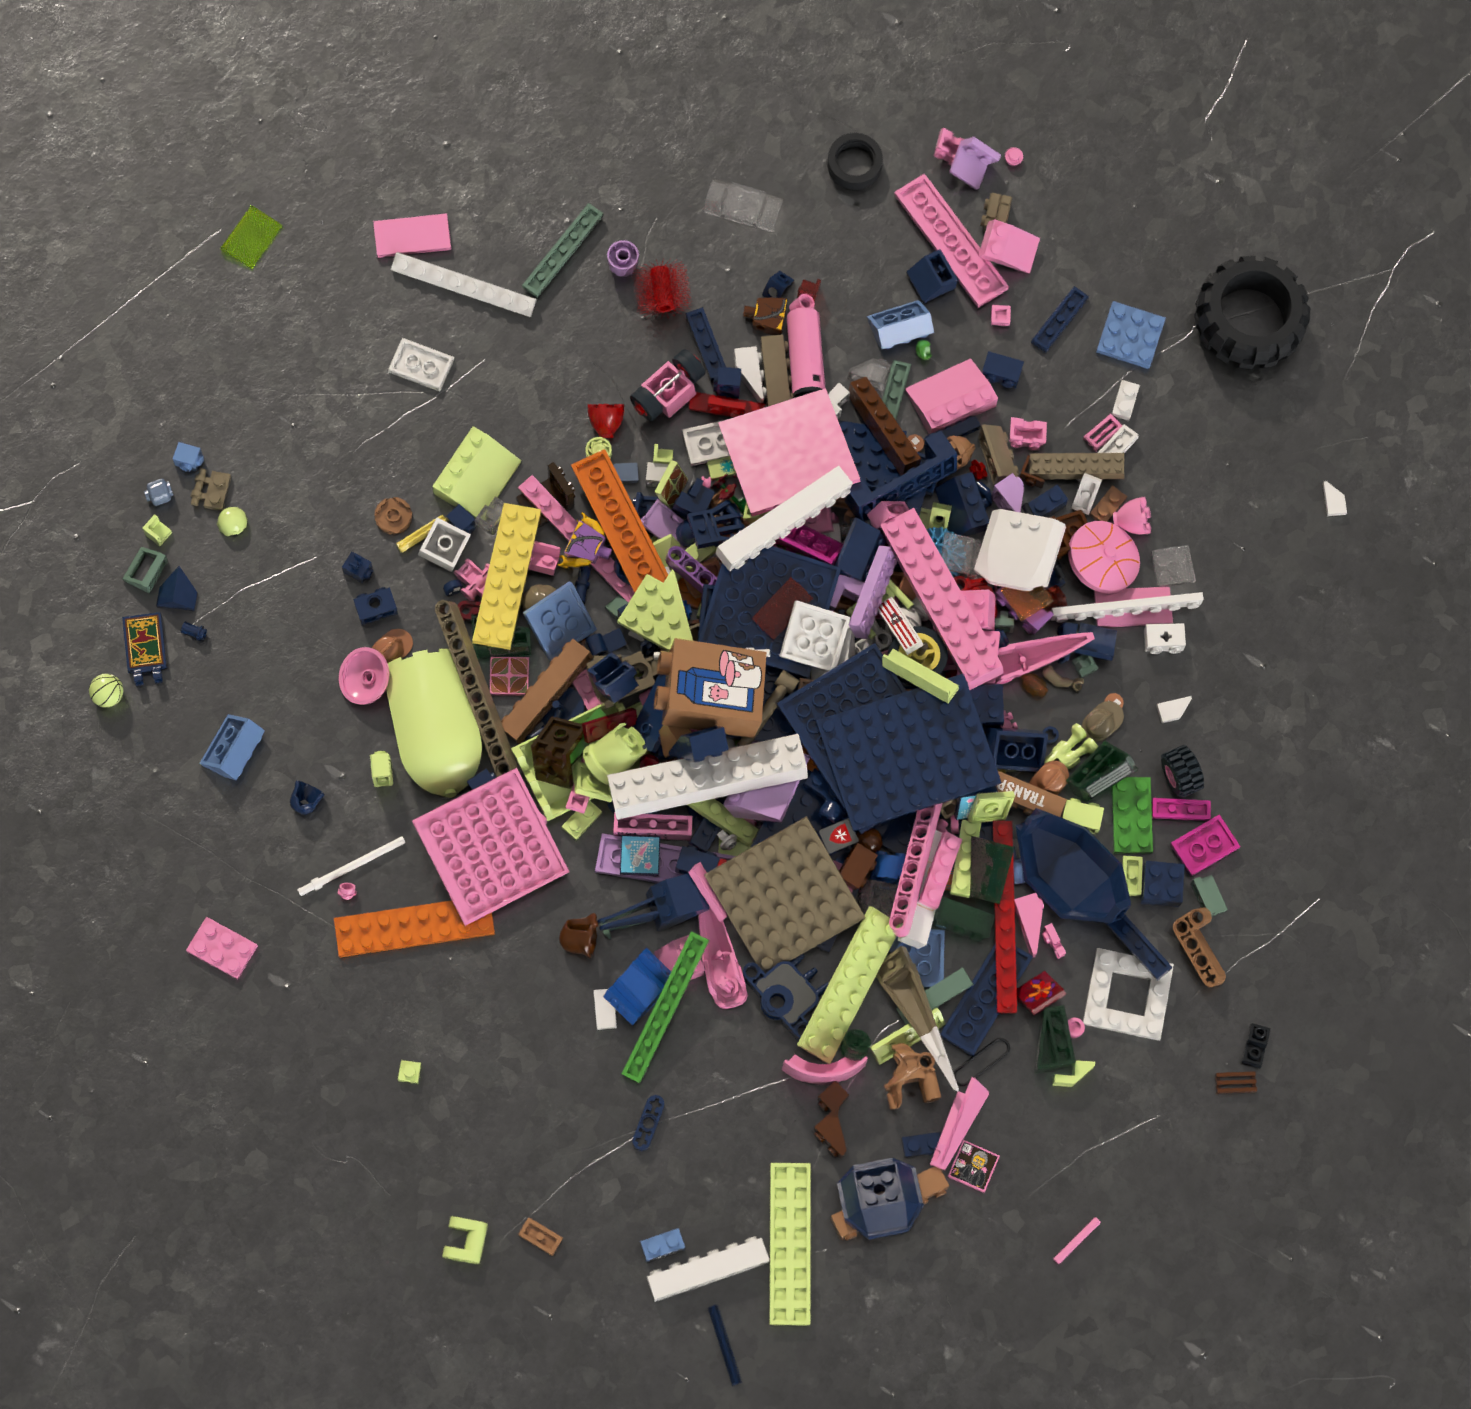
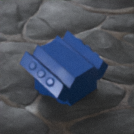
[603,948,671,1025]

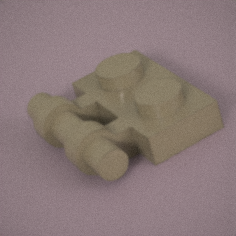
[191,468,231,511]

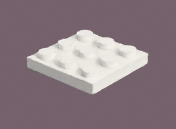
[779,601,851,671]

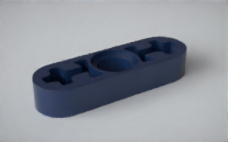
[633,1095,664,1151]

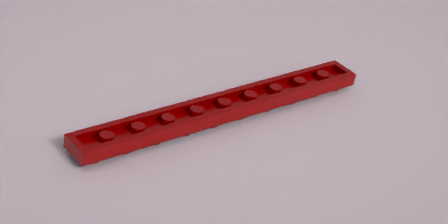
[992,821,1017,1013]

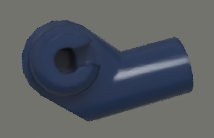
[976,480,993,508]

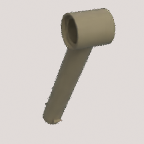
[737,670,800,747]

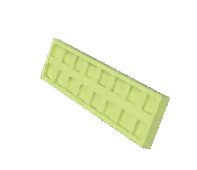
[797,906,900,1064]
[770,1163,811,1326]

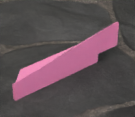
[930,1077,989,1170]

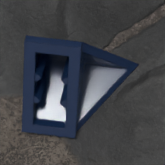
[156,566,198,611]

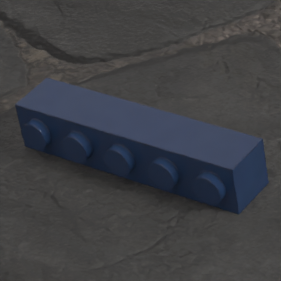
[923,416,981,447]

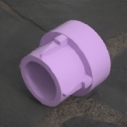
[607,240,639,277]

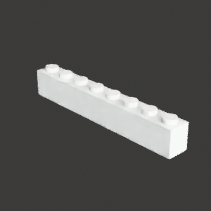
[715,466,853,571]

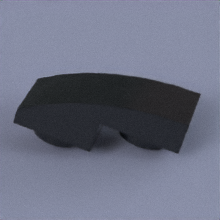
[1241,1023,1271,1069]

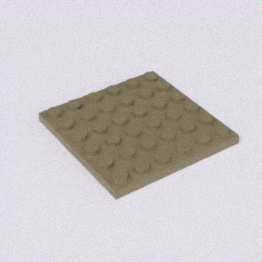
[704,816,865,974]

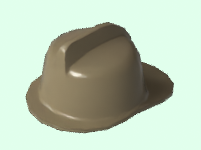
[1082,701,1124,742]

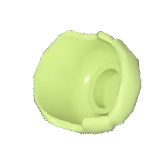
[217,507,247,536]

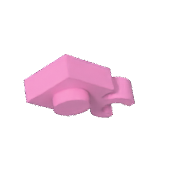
[1042,923,1066,959]

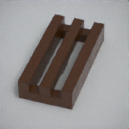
[1215,1072,1257,1094]

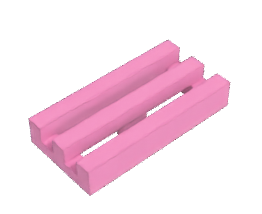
[1083,414,1122,452]

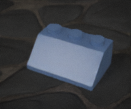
[867,300,934,349]
[199,714,265,780]

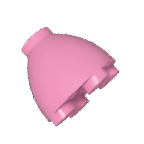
[1113,497,1151,534]

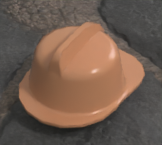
[372,629,413,663]
[1029,761,1069,795]

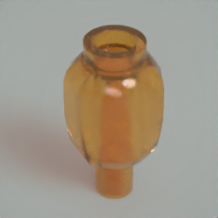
[1020,673,1049,698]

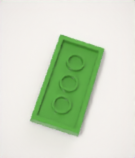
[1111,777,1153,854]

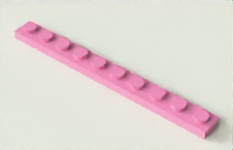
[518,475,634,603]

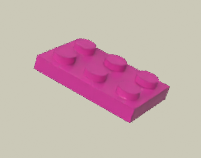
[1170,814,1240,877]

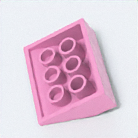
[905,359,998,435]

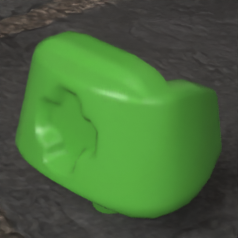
[916,340,932,360]

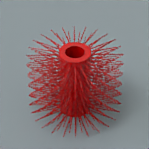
[632,260,689,319]

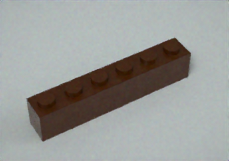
[849,377,921,476]

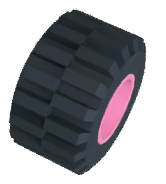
[1161,745,1204,798]

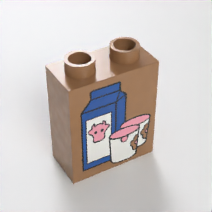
[654,638,767,738]

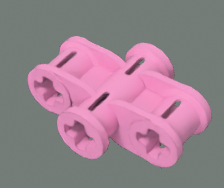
[453,558,490,601]

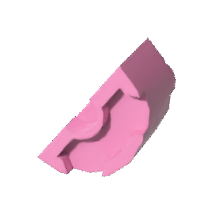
[934,128,964,166]
[1009,417,1047,451]

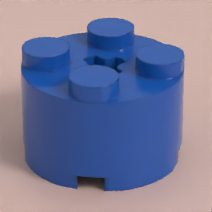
[870,851,906,888]

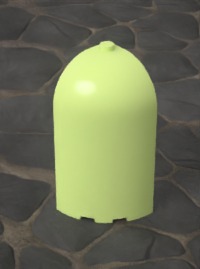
[386,649,482,798]

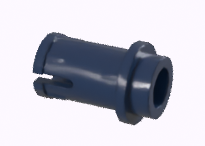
[181,621,207,641]

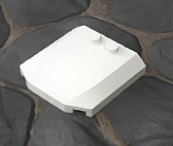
[974,509,1066,591]

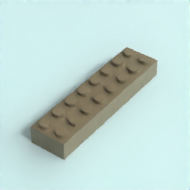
[1029,453,1125,479]

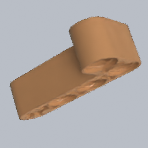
[1173,908,1226,987]

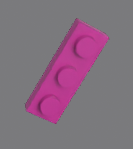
[1152,798,1211,821]

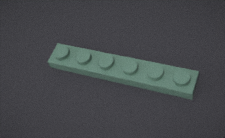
[522,203,603,298]

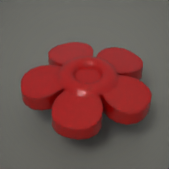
[969,460,987,480]

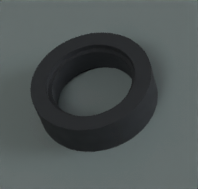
[827,133,883,190]

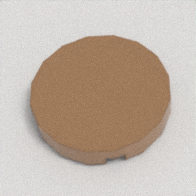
[375,497,412,534]

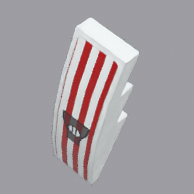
[878,597,924,655]

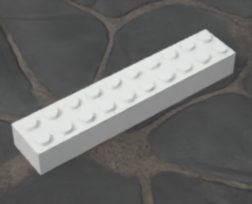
[607,734,808,820]

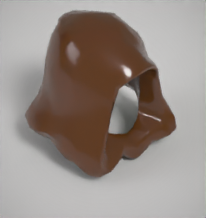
[559,913,598,958]

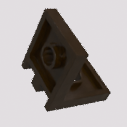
[516,462,575,528]
[531,716,583,789]

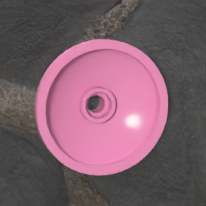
[339,647,389,705]

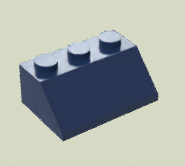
[935,472,989,539]
[835,518,886,583]
[986,726,1048,772]

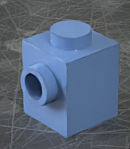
[173,442,204,472]

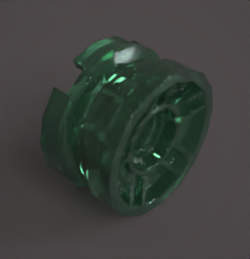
[841,1029,871,1061]

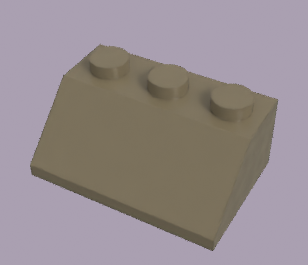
[978,424,1019,487]

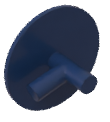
[542,687,584,725]

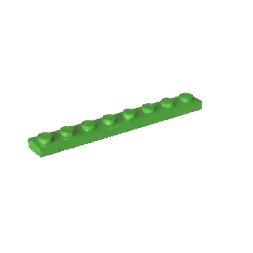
[622,931,710,1083]

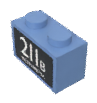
[640,1228,685,1263]

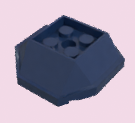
[837,1158,924,1240]

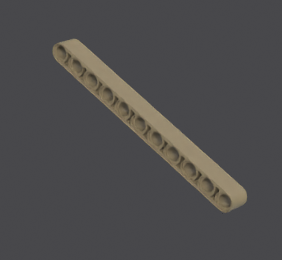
[435,600,521,777]

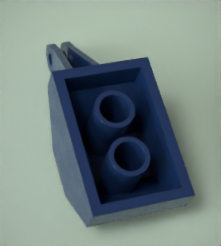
[597,873,710,931]

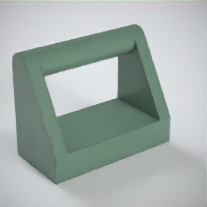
[122,547,168,594]

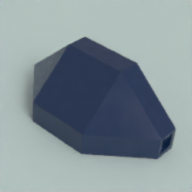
[1015,808,1131,923]

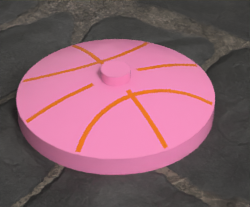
[1068,521,1140,593]

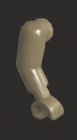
[1042,665,1084,691]

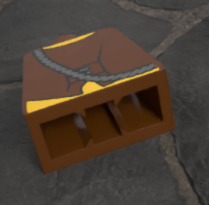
[743,298,787,336]

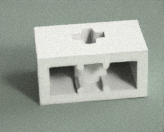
[1144,623,1186,654]

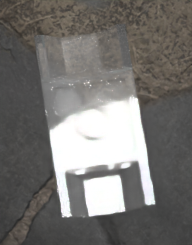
[703,179,784,232]

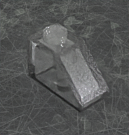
[847,359,891,391]

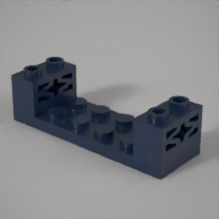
[844,430,957,522]

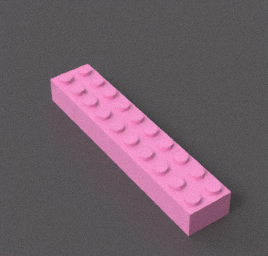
[880,508,1003,690]

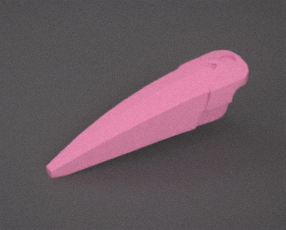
[995,632,1095,684]
[698,906,748,1009]

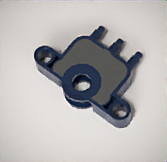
[743,954,829,1042]

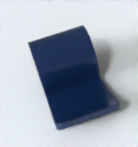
[586,628,626,657]

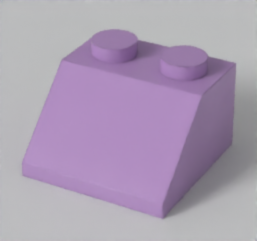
[992,473,1024,512]

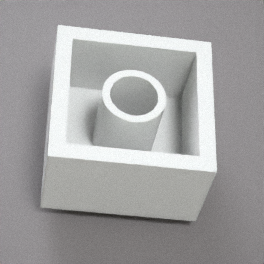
[418,518,471,572]

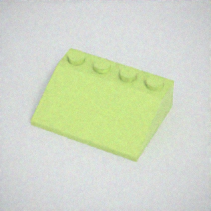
[432,426,522,522]

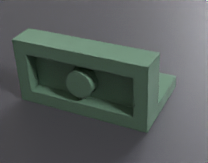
[1190,875,1228,916]

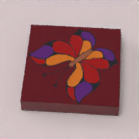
[1017,971,1066,1015]

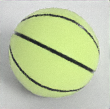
[89,674,123,707]

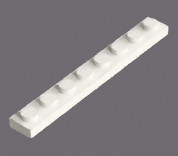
[391,252,537,317]
[1051,592,1204,622]

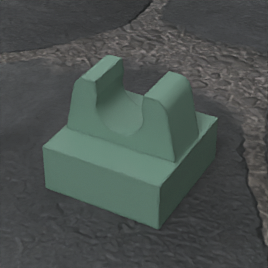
[995,611,1014,633]
[1072,655,1098,678]

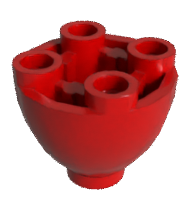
[588,404,624,438]

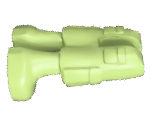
[1044,723,1099,770]

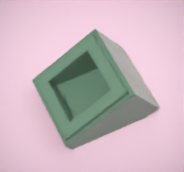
[605,595,628,621]

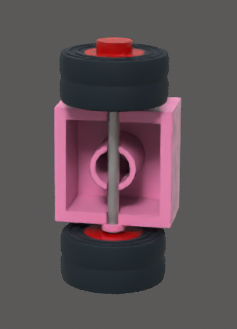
[630,349,705,421]

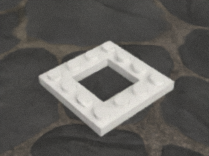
[1083,948,1174,1041]

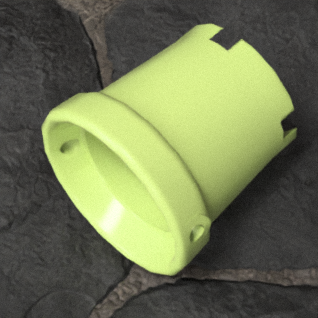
[583,723,647,785]

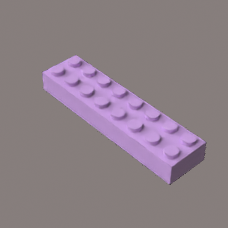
[849,546,897,639]

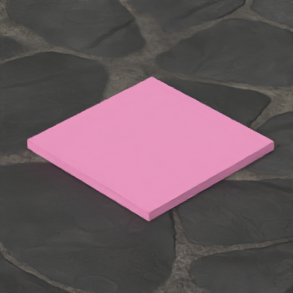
[718,388,861,517]
[412,768,569,926]

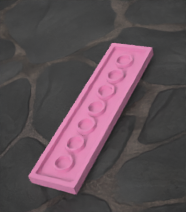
[894,173,1009,308]

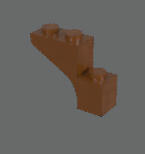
[814,1080,849,1159]

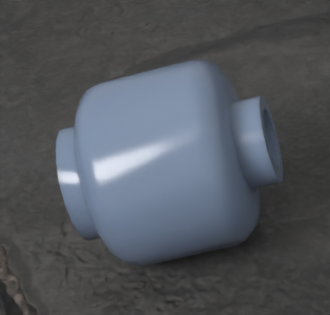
[144,479,173,506]

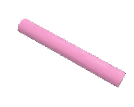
[1053,1217,1101,1265]

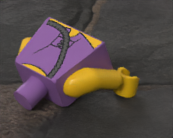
[557,512,613,569]

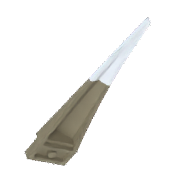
[876,946,959,1091]

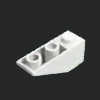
[734,346,767,403]

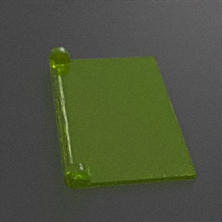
[220,205,283,269]

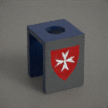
[817,819,859,855]

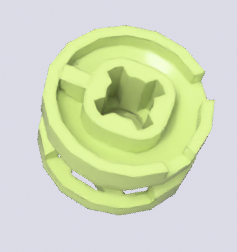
[586,437,612,459]

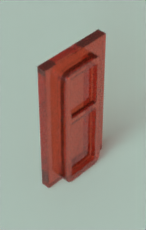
[751,577,813,640]

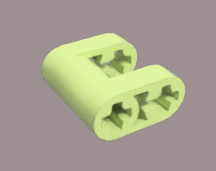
[442,1217,488,1264]

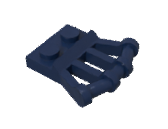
[687,500,745,549]

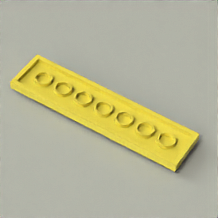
[472,503,541,650]

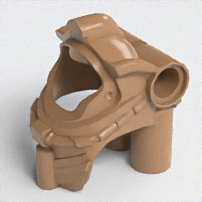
[884,1043,941,1110]

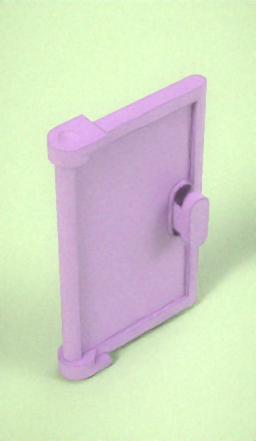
[641,499,687,550]

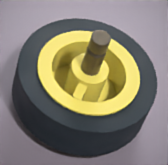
[887,626,948,686]

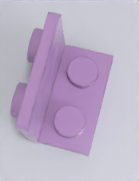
[950,137,1001,190]

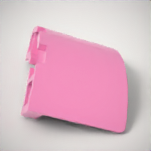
[782,1052,868,1085]

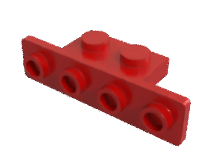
[689,392,765,417]

